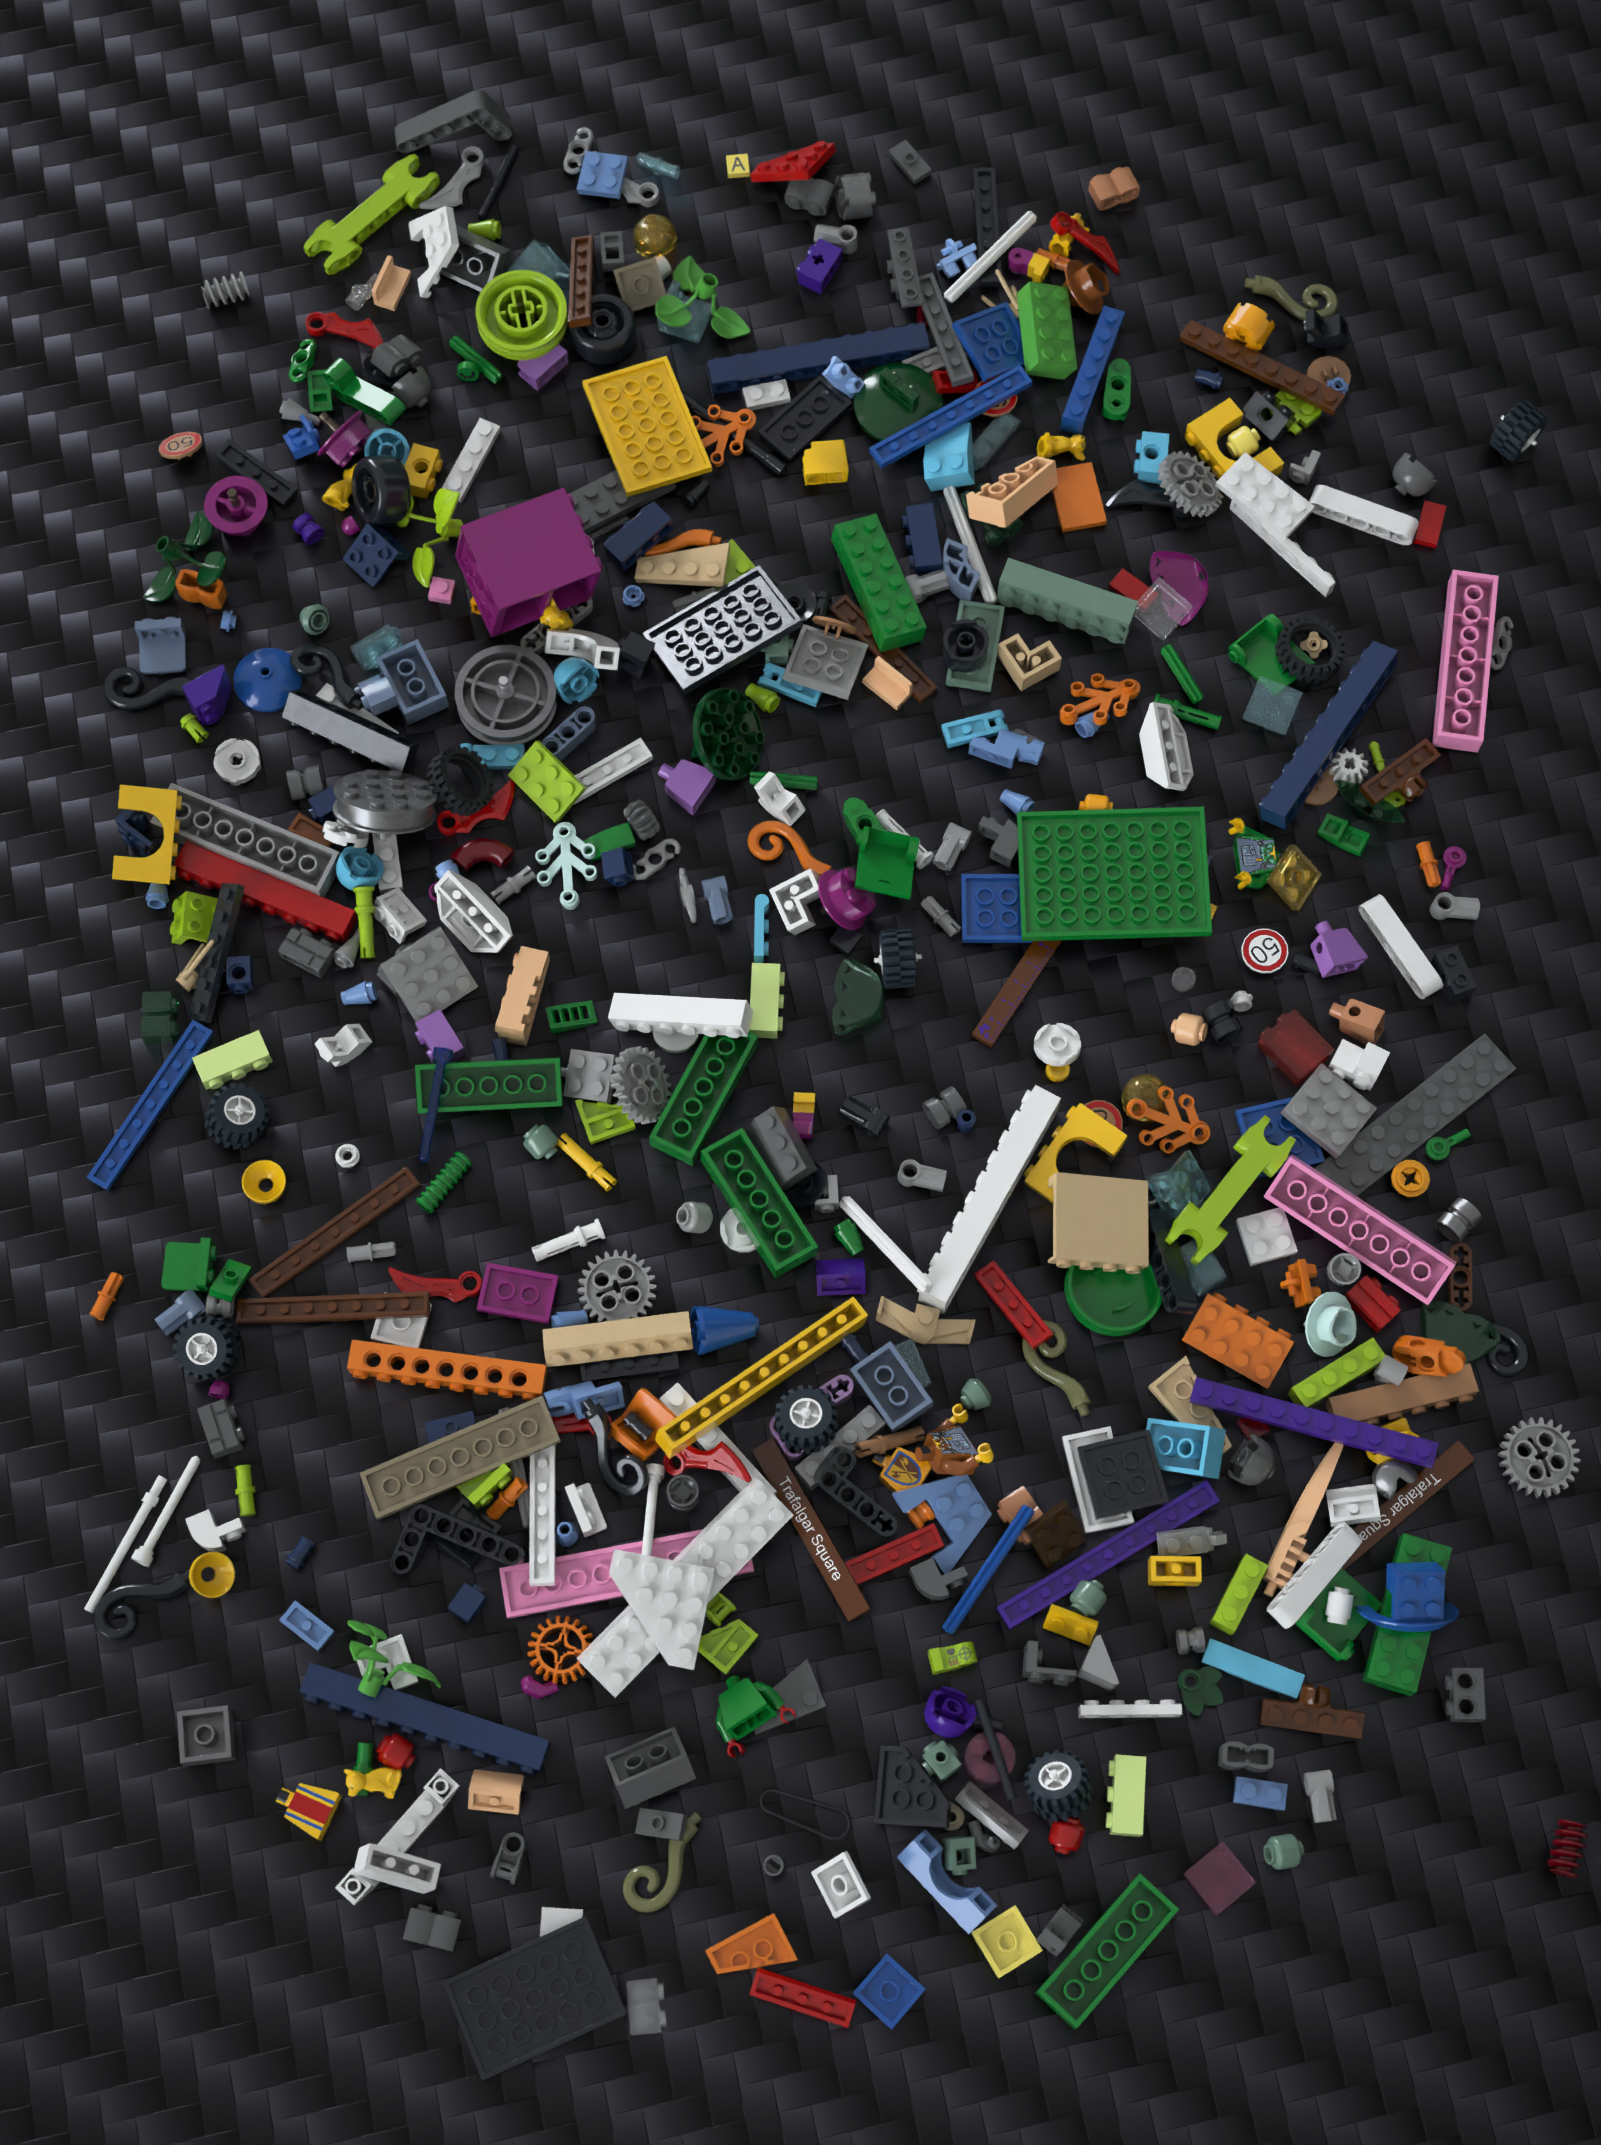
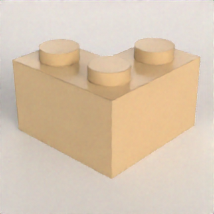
[997,633,1062,691]

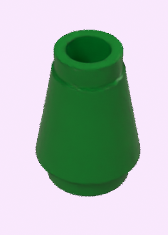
[833,1218,864,1256]

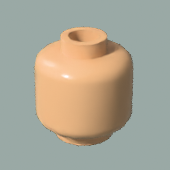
[1171,1013,1208,1046]

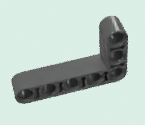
[394,90,512,153]

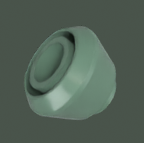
[300,604,330,635]
[960,1378,992,1410]

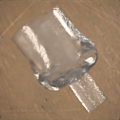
[345,273,378,311]

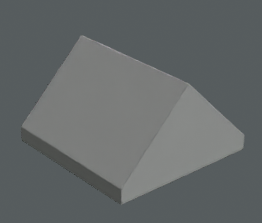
[1077,1635,1119,1691]

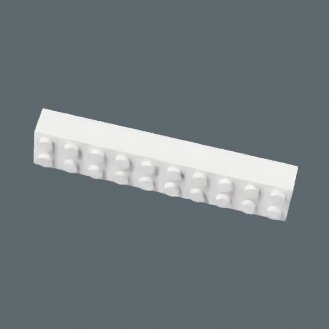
[917,1085,1061,1314]
[576,1478,793,1697]

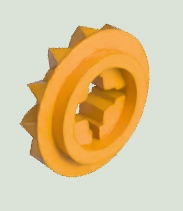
[1391,1160,1430,1198]

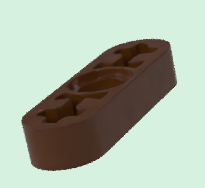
[1448,1243,1472,1314]

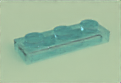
[972,414,1021,472]

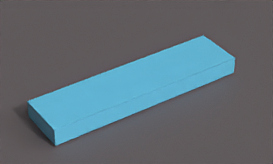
[1201,1638,1305,1700]

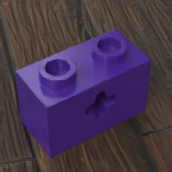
[796,238,843,294]

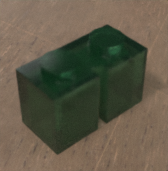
[141,991,179,1044]

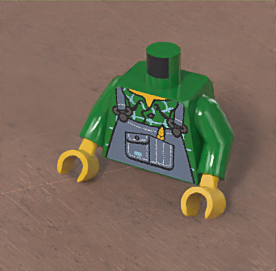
[1228,818,1289,889]

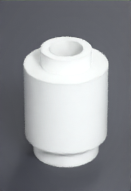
[1325,1587,1354,1625]

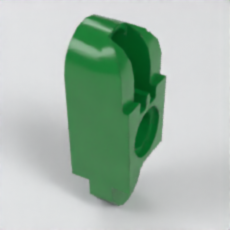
[1102,358,1131,420]
[842,797,884,847]

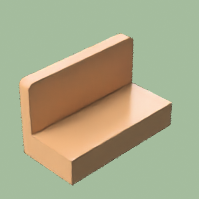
[372,255,411,311]
[862,656,913,710]
[468,1770,524,1815]

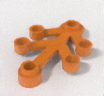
[692,405,756,467]
[1060,673,1140,725]
[1126,1086,1210,1154]

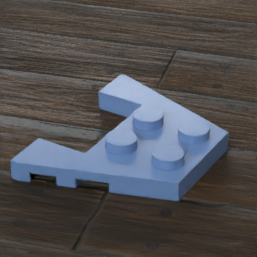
[892,1475,992,1575]

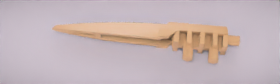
[1263,1442,1344,1597]

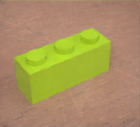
[1209,1554,1269,1636]

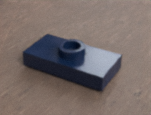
[424,1411,476,1443]

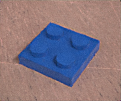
[853,1954,925,2030]

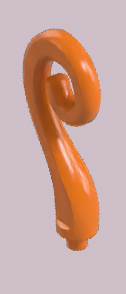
[631,516,722,557]
[747,821,832,877]

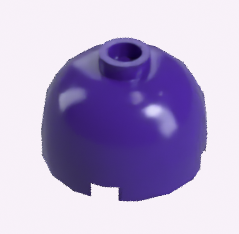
[924,1686,977,1739]

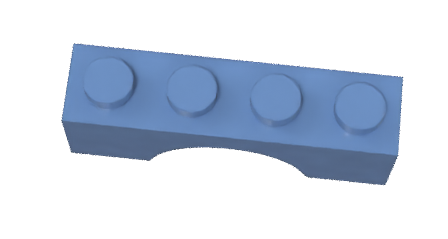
[897,1829,997,1934]

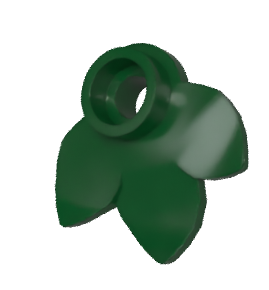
[1178,1667,1223,1716]

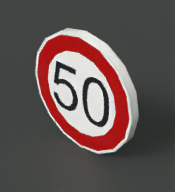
[1241,929,1288,973]

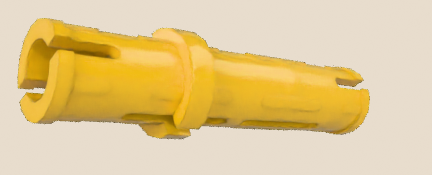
[557,1133,617,1192]

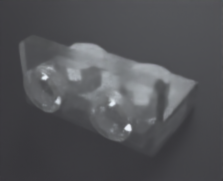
[627,1978,666,2036]

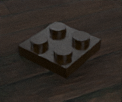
[1024,1500,1087,1569]

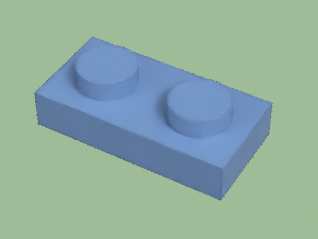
[279,1601,335,1652]
[1233,1776,1288,1811]

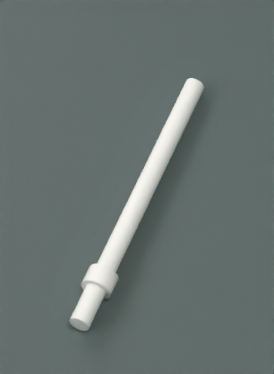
[84,1475,167,1613]

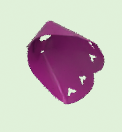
[1150,551,1209,626]

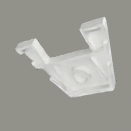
[408,206,459,298]

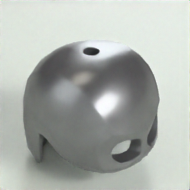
[1372,1458,1418,1500]

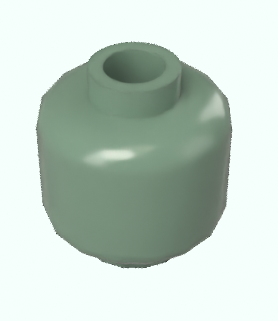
[523,1124,558,1160]
[1069,1579,1107,1617]
[1263,1834,1304,1870]

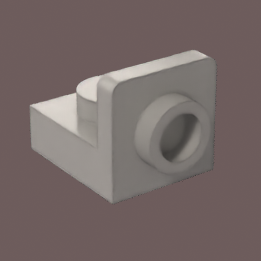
[1287,450,1321,486]
[815,1175,839,1213]

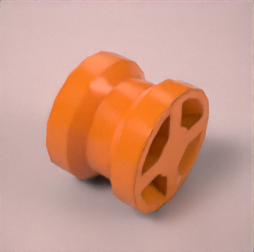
[906,1501,935,1529]

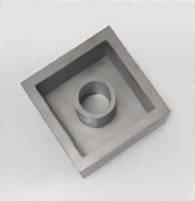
[177,1705,236,1766]

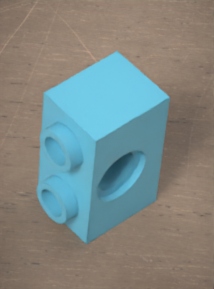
[1134,431,1169,484]

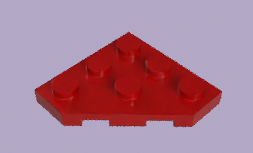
[750,141,836,182]

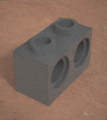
[1445,1668,1486,1722]

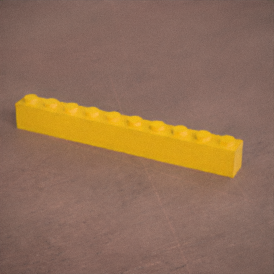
[655,1297,868,1459]

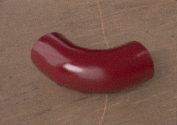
[450,838,515,872]

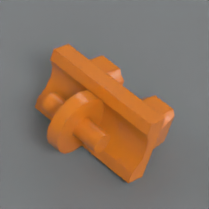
[1280,1259,1321,1308]

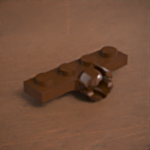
[1358,738,1441,806]
[1260,1684,1365,1739]

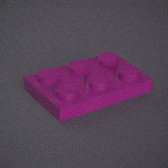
[477,1263,559,1324]

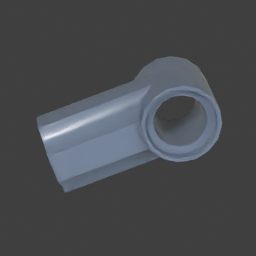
[701,875,733,925]
[154,1289,206,1336]

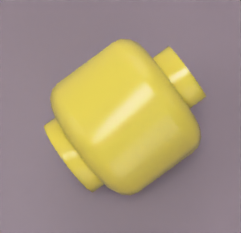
[1226,426,1260,458]

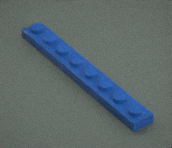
[869,365,1032,469]
[87,1020,214,1192]

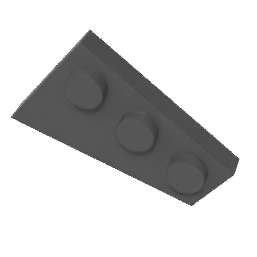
[754,1659,826,1735]

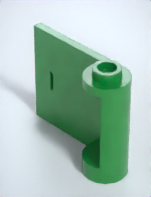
[1228,614,1315,697]
[855,826,920,900]
[1294,1568,1382,1662]

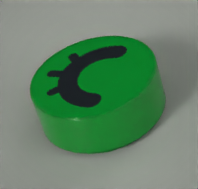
[457,361,480,381]

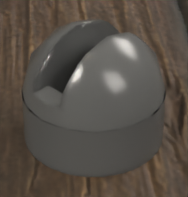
[763,1854,784,1876]

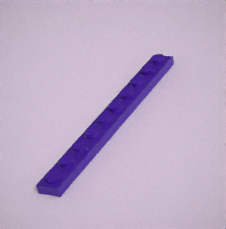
[1189,1377,1439,1469]
[996,1480,1220,1630]

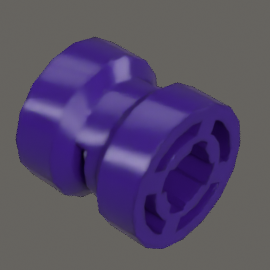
[292,513,324,545]

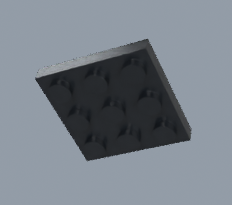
[1077,1430,1169,1520]

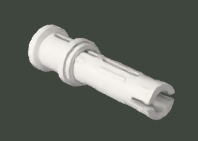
[875,809,934,869]
[531,1218,606,1262]

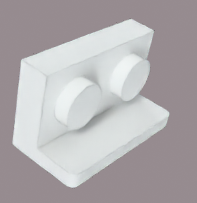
[373,887,427,944]
[565,1483,607,1538]

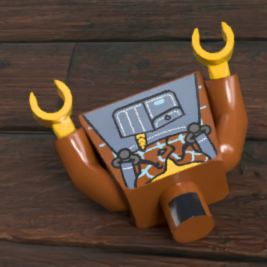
[915,1404,994,1476]

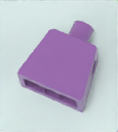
[658,759,716,815]
[1311,921,1368,978]

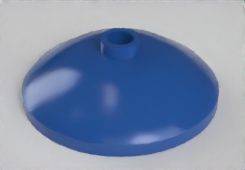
[233,648,303,712]

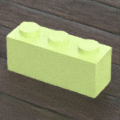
[749,963,785,1039]
[192,1030,273,1090]
[1106,1754,1146,1837]

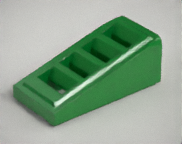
[545,1000,598,1034]

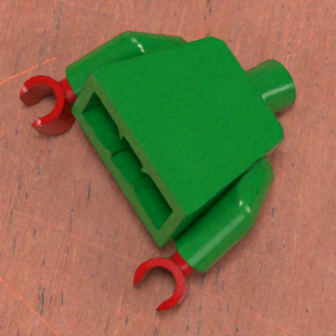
[716,1676,797,1757]

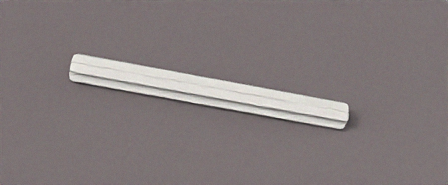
[944,211,1037,303]
[943,486,997,604]
[839,1196,933,1293]

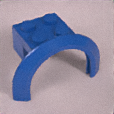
[1355,1562,1459,1632]

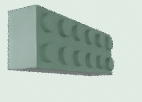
[997,558,1138,644]

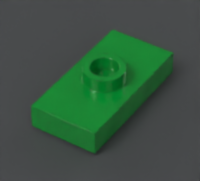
[209,1259,251,1303]

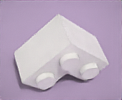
[769,869,820,935]
[1328,1039,1390,1091]

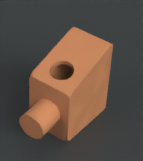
[1329,999,1385,1045]

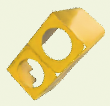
[802,440,849,486]

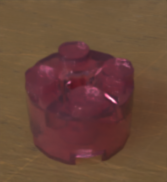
[963,1732,1015,1786]

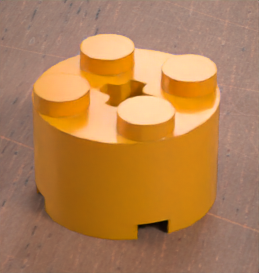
[1223,303,1275,352]

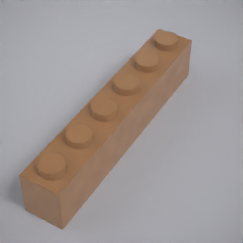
[1325,1363,1479,1425]

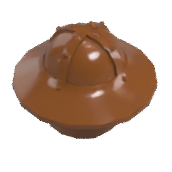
[1063,260,1110,314]

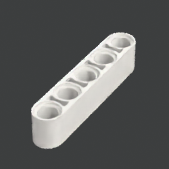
[1309,485,1419,545]
[1358,894,1443,999]
[1267,1521,1362,1629]

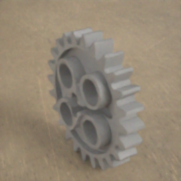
[1157,451,1224,517]
[610,1046,672,1125]
[578,1250,657,1322]
[1498,1417,1581,1498]

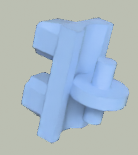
[936,238,977,279]
[822,356,864,400]

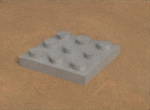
[783,624,868,700]
[380,927,478,1022]
[1280,1063,1377,1159]

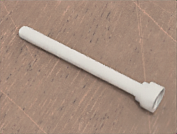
[131,1456,200,1567]
[642,1463,665,1556]

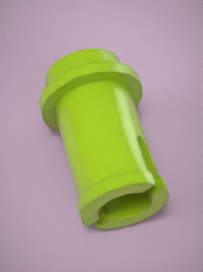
[180,713,209,743]

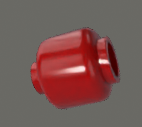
[376,1733,415,1770]
[1048,1816,1085,1854]

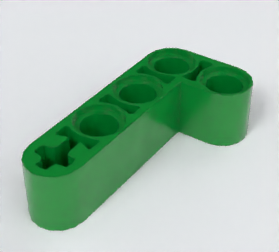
[323,358,406,426]

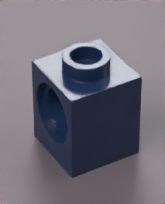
[308,786,337,826]
[601,847,635,887]
[226,956,254,994]
[447,1583,487,1625]

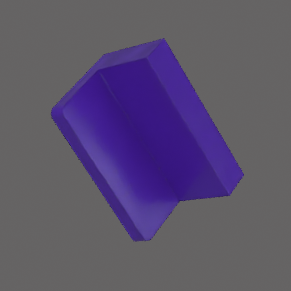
[816,1258,866,1296]

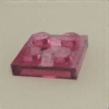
[1183,1841,1256,1916]

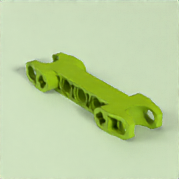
[304,154,440,275]
[1164,1115,1296,1266]

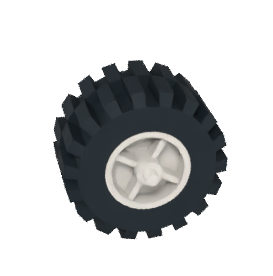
[1490,400,1548,461]
[874,928,922,989]
[204,1083,269,1149]
[173,1316,241,1379]
[775,1385,838,1454]
[1024,1750,1093,1822]

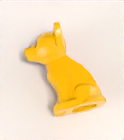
[1049,213,1090,258]
[1037,433,1086,461]
[322,463,357,511]
[539,597,573,631]
[344,1767,402,1799]

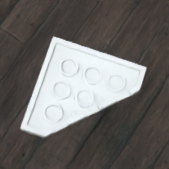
[609,1549,714,1670]

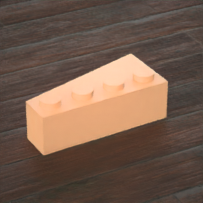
[966,456,1058,528]
[495,946,550,1047]

